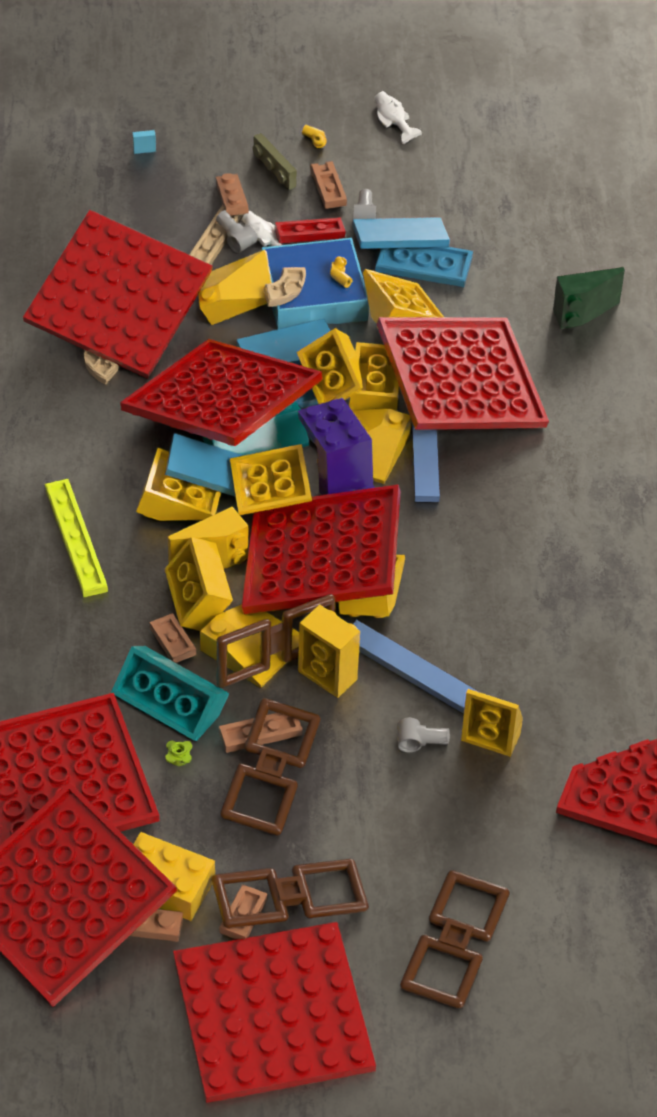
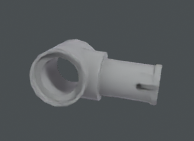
[353,189,376,219]
[216,210,258,253]
[397,717,450,753]

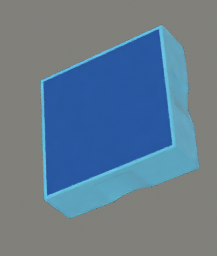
[262,238,369,330]

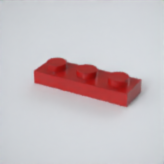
[275,217,346,243]

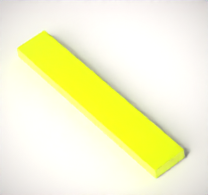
[44,479,108,597]

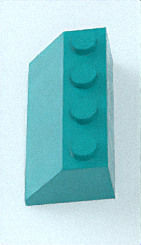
[202,400,309,455]
[111,646,229,741]

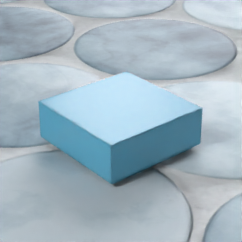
[133,130,156,154]

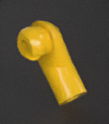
[302,125,327,148]
[330,256,353,288]

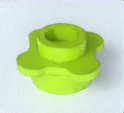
[165,740,192,766]

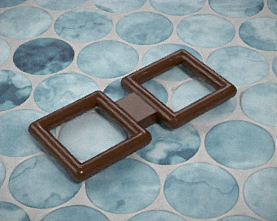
[216,594,335,688]
[220,698,321,836]
[212,859,369,929]
[400,870,510,1009]

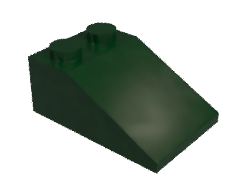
[553,267,625,329]

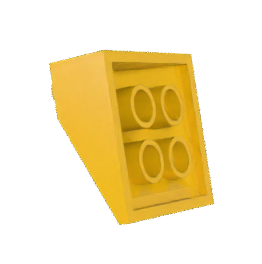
[198,250,272,325]
[363,269,444,328]
[317,409,411,484]
[230,444,312,515]
[136,448,221,521]
[200,604,299,688]

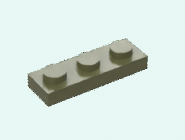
[252,133,297,190]

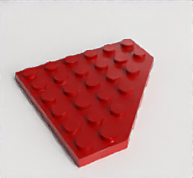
[556,739,657,845]

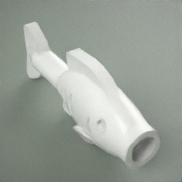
[375,92,422,144]
[242,211,282,246]

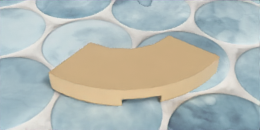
[264,267,306,307]
[84,350,118,385]

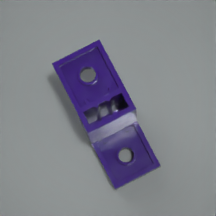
[298,398,375,495]

